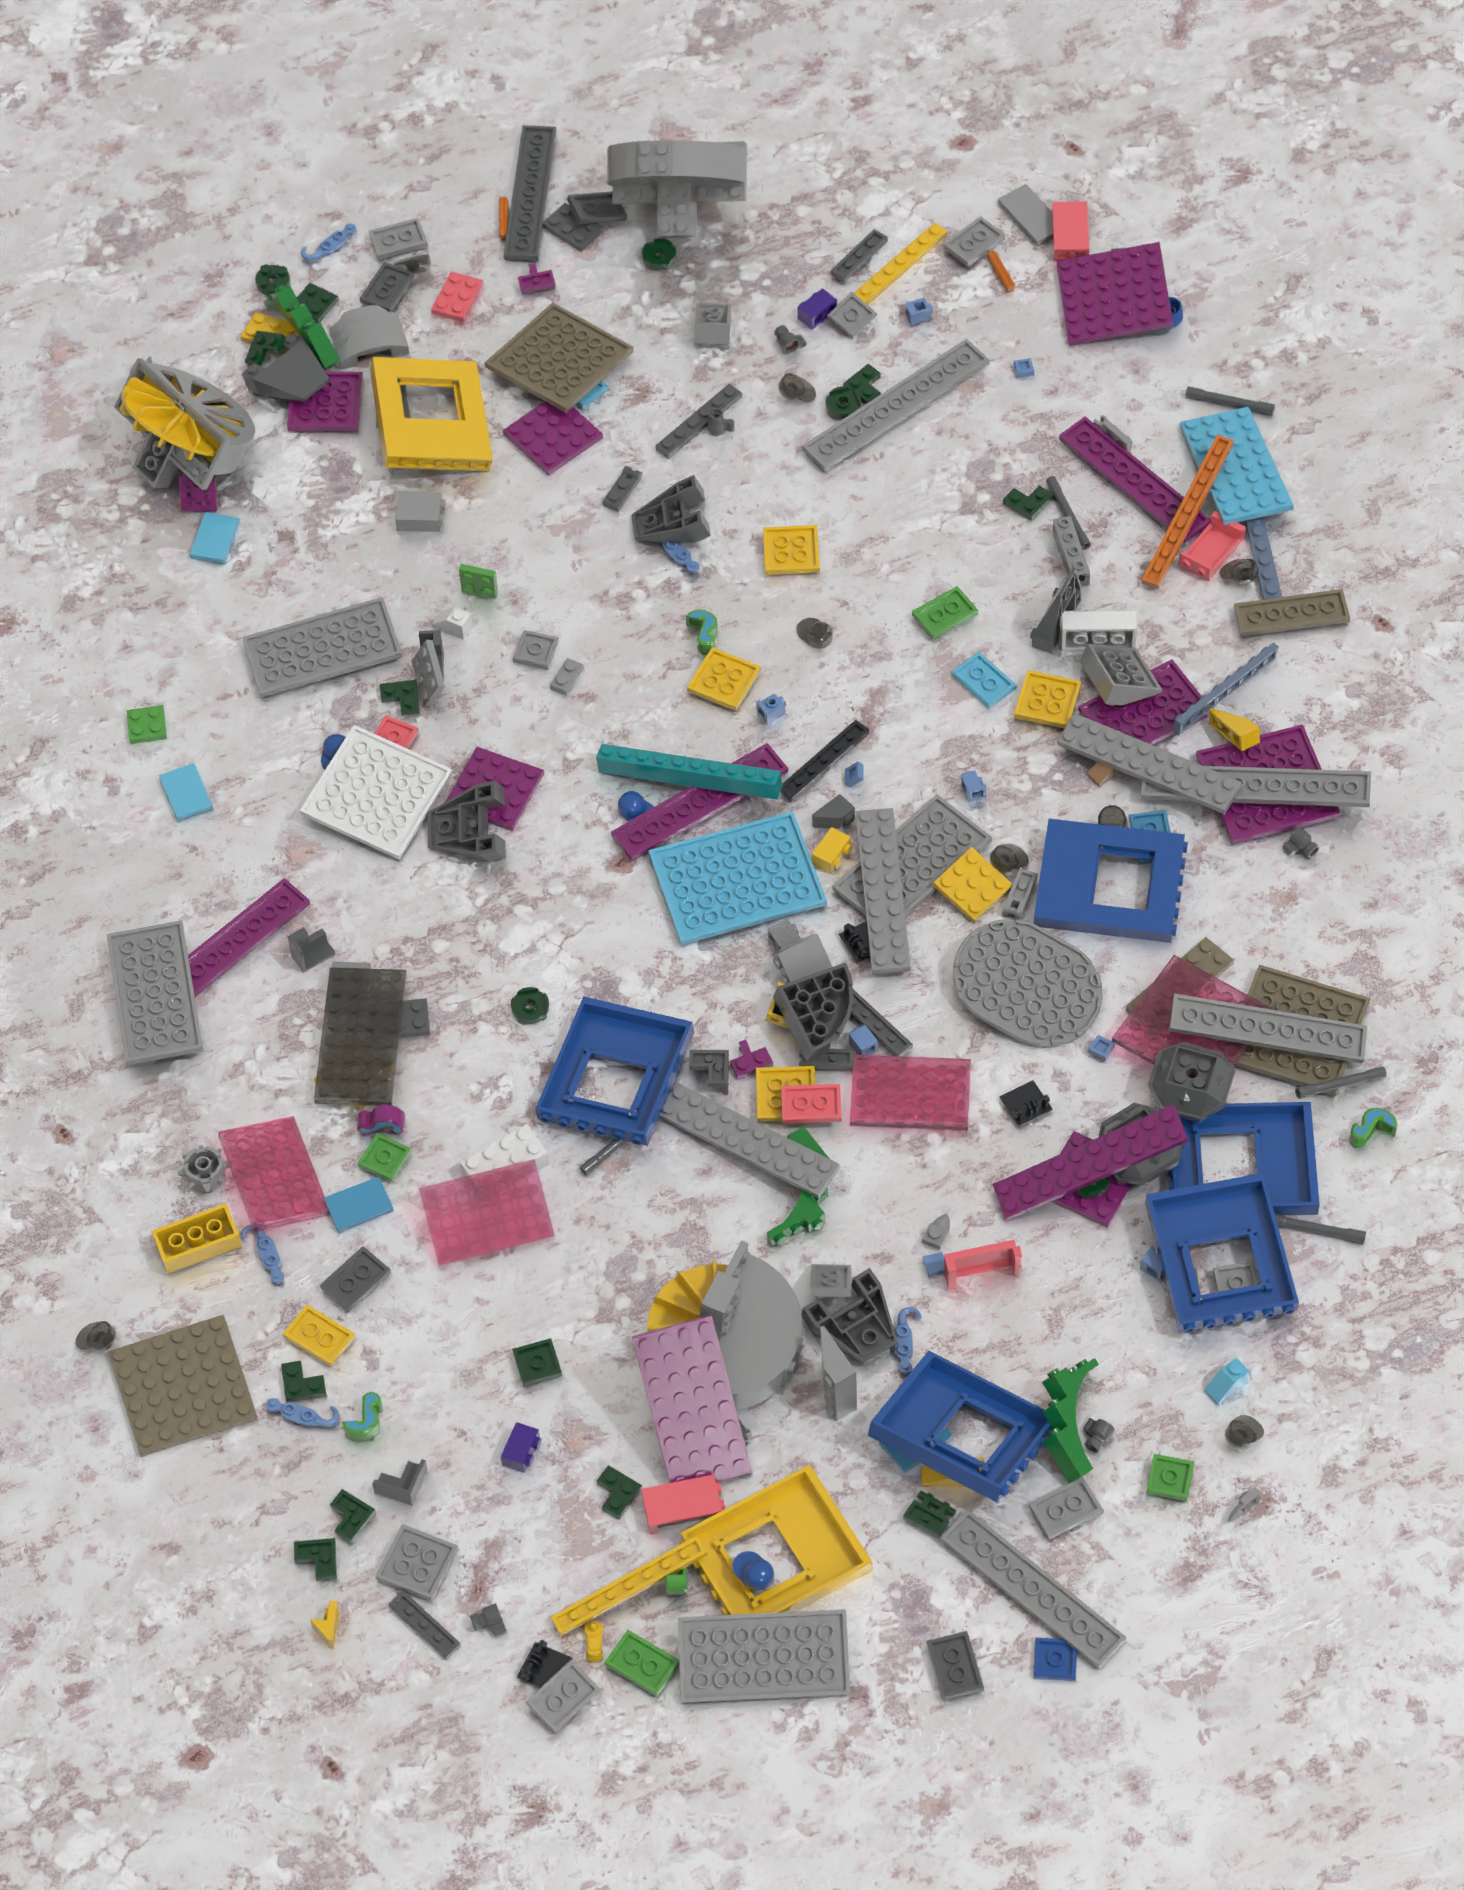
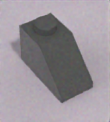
[812,794,855,829]

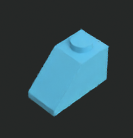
[1204,1357,1250,1405]

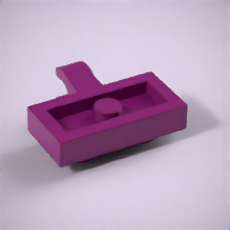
[518,263,556,294]
[730,1039,773,1080]

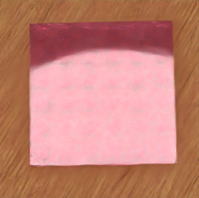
[1112,954,1274,1078]

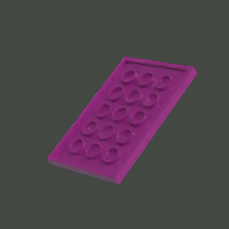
[1078,659,1209,745]

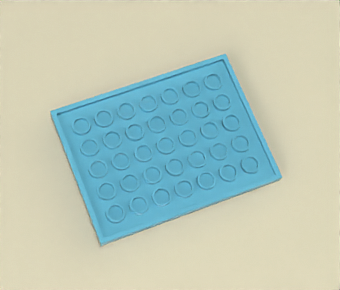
[648,811,827,945]

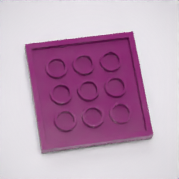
[287,371,363,431]
[503,401,603,476]
[445,747,544,831]
[1052,1131,1134,1228]

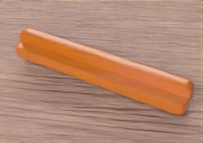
[499,197,508,240]
[987,250,1015,292]

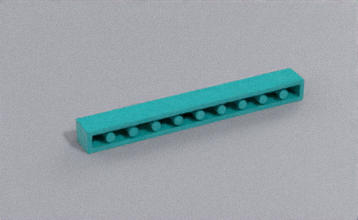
[596,744,783,800]

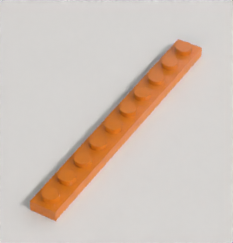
[1142,435,1234,589]

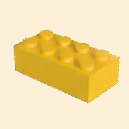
[151,1203,242,1274]

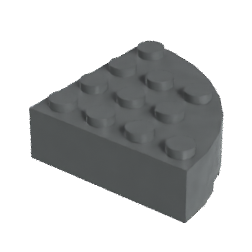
[773,962,854,1062]

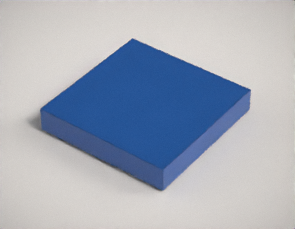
[1033,1637,1077,1681]

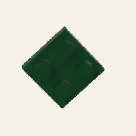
[297,282,339,322]
[512,1338,562,1387]

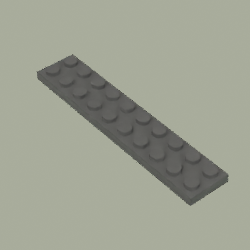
[504,125,557,261]

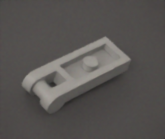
[1002,868,1038,920]

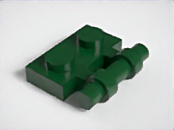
[903,1491,957,1538]

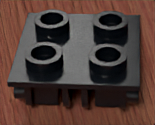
[838,921,870,963]
[999,1080,1053,1127]
[516,1640,573,1688]

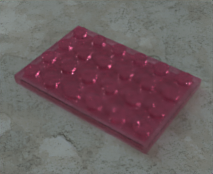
[850,1054,971,1130]
[218,1116,330,1232]
[419,1159,555,1266]

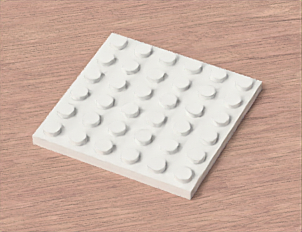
[300,725,453,860]

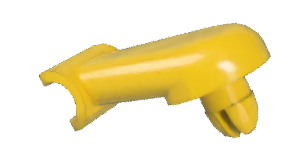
[584,1621,603,1662]

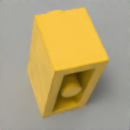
[812,827,852,874]

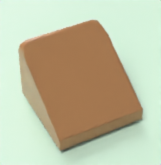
[1087,762,1114,786]

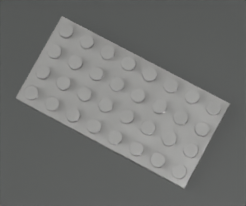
[242,597,402,698]
[832,794,992,918]
[107,920,204,1065]
[678,1609,850,1703]

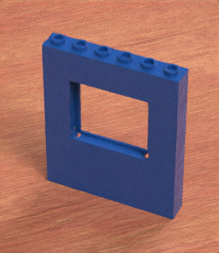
[1034,818,1188,943]
[535,996,694,1146]
[1168,1102,1320,1216]
[1145,1173,1299,1333]
[867,1350,1053,1503]

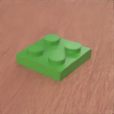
[459,564,498,599]
[126,705,167,744]
[357,1133,412,1182]
[1146,1454,1195,1502]

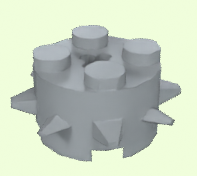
[177,1145,231,1194]

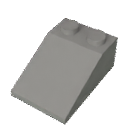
[694,303,731,346]

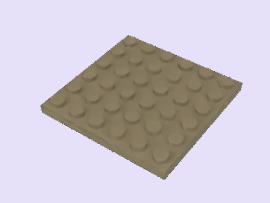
[485,302,634,413]
[1224,965,1371,1096]
[108,1314,258,1457]

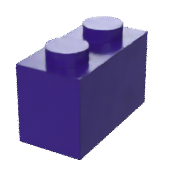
[797,288,837,330]
[501,1422,542,1473]

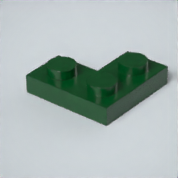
[244,331,286,366]
[843,364,881,404]
[1003,485,1054,521]
[380,680,420,716]
[281,1360,327,1403]
[597,1465,643,1520]
[330,1489,376,1544]
[294,1538,337,1581]

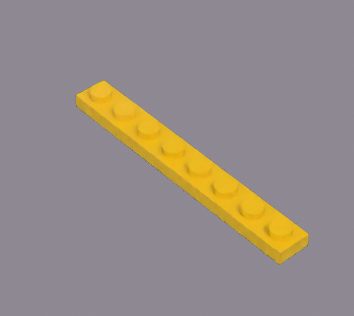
[854,222,948,305]
[551,1535,708,1637]

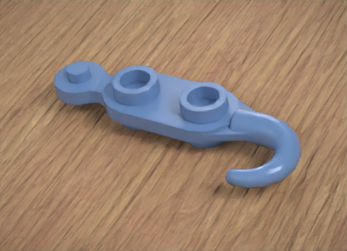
[301,224,356,261]
[662,542,700,573]
[241,1224,284,1284]
[894,1307,922,1375]
[266,1398,340,1428]

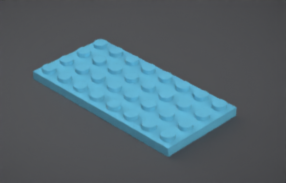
[1180,407,1294,525]

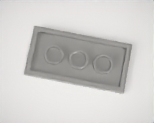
[998,184,1054,245]

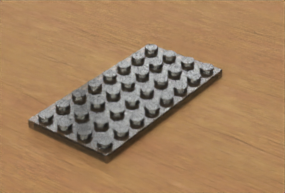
[314,967,407,1106]

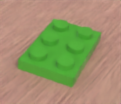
[912,586,978,639]
[604,1630,680,1696]

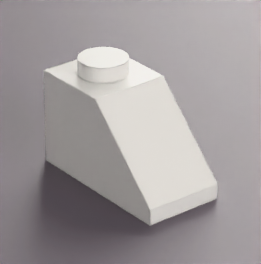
[432,607,473,640]

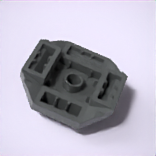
[1148,1042,1235,1123]
[1099,1102,1185,1185]

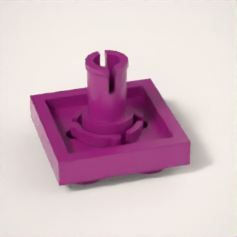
[179,474,218,511]

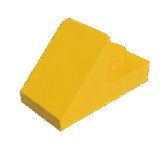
[310,1601,340,1648]

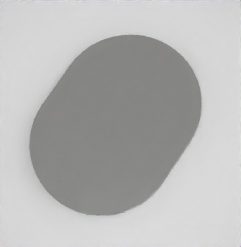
[953,919,1103,1048]

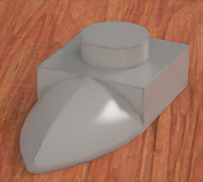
[922,1214,950,1250]
[1228,1487,1260,1522]

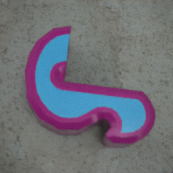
[357,1104,405,1135]

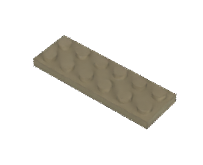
[1234,589,1350,637]
[1126,937,1234,1033]

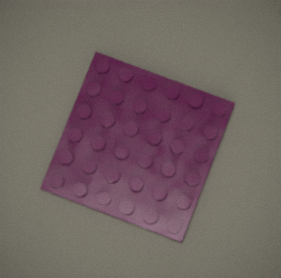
[1056,242,1174,346]
[1196,724,1341,845]

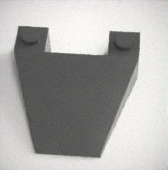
[241,333,330,401]
[631,475,711,543]
[1030,568,1082,653]
[427,781,506,862]
[801,1268,898,1364]

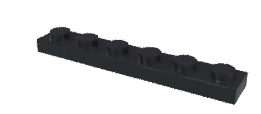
[780,720,870,802]

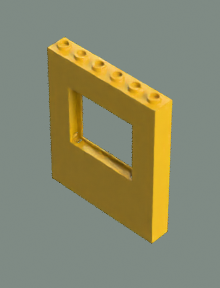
[370,357,493,471]
[679,1464,873,1615]

